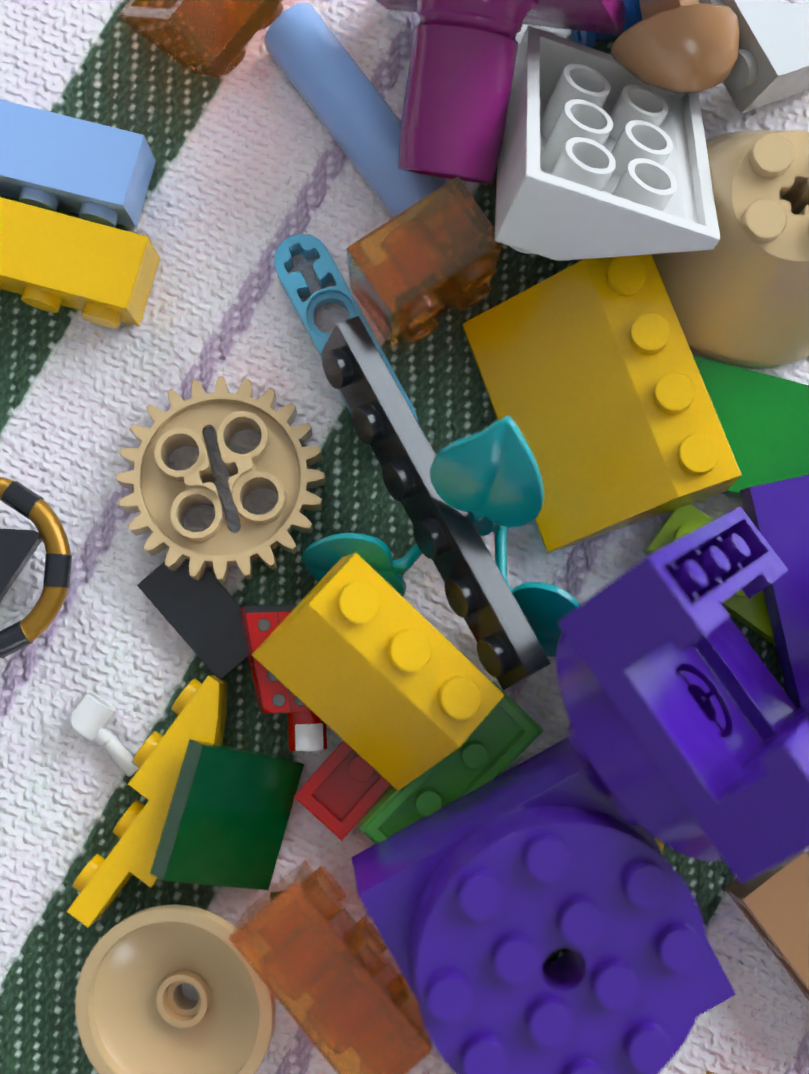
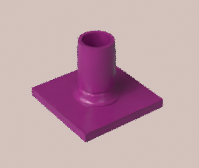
[375,0,626,184]

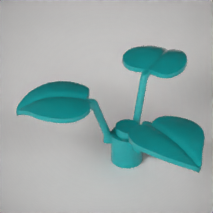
[301,416,580,657]

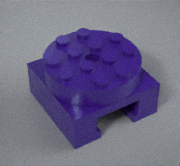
[556,506,809,884]
[351,737,736,1074]

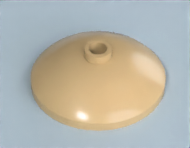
[75,905,276,1074]

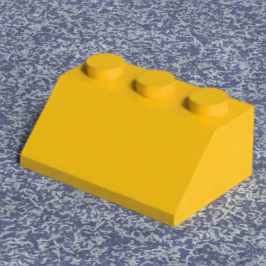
[251,553,505,791]

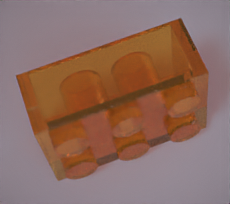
[229,860,433,1074]

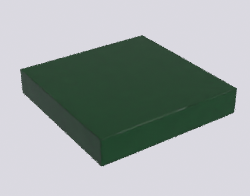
[150,739,304,890]

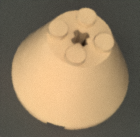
[652,130,809,369]

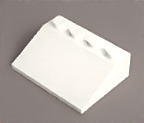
[495,25,720,261]

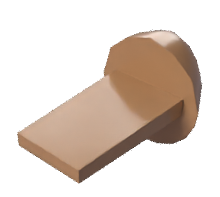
[611,0,740,94]

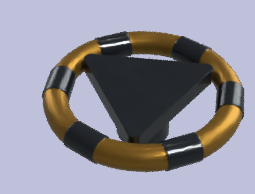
[0,477,72,659]

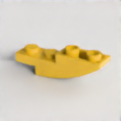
[67,675,228,928]

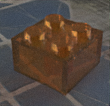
[347,177,503,348]

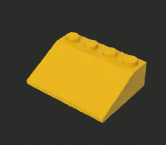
[463,254,741,554]

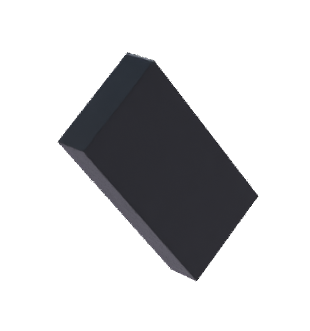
[137,559,248,680]

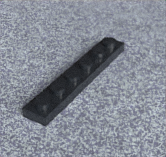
[321,316,551,691]

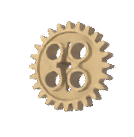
[116,376,325,583]

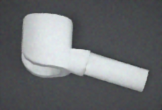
[70,692,139,777]

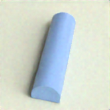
[264,2,457,236]

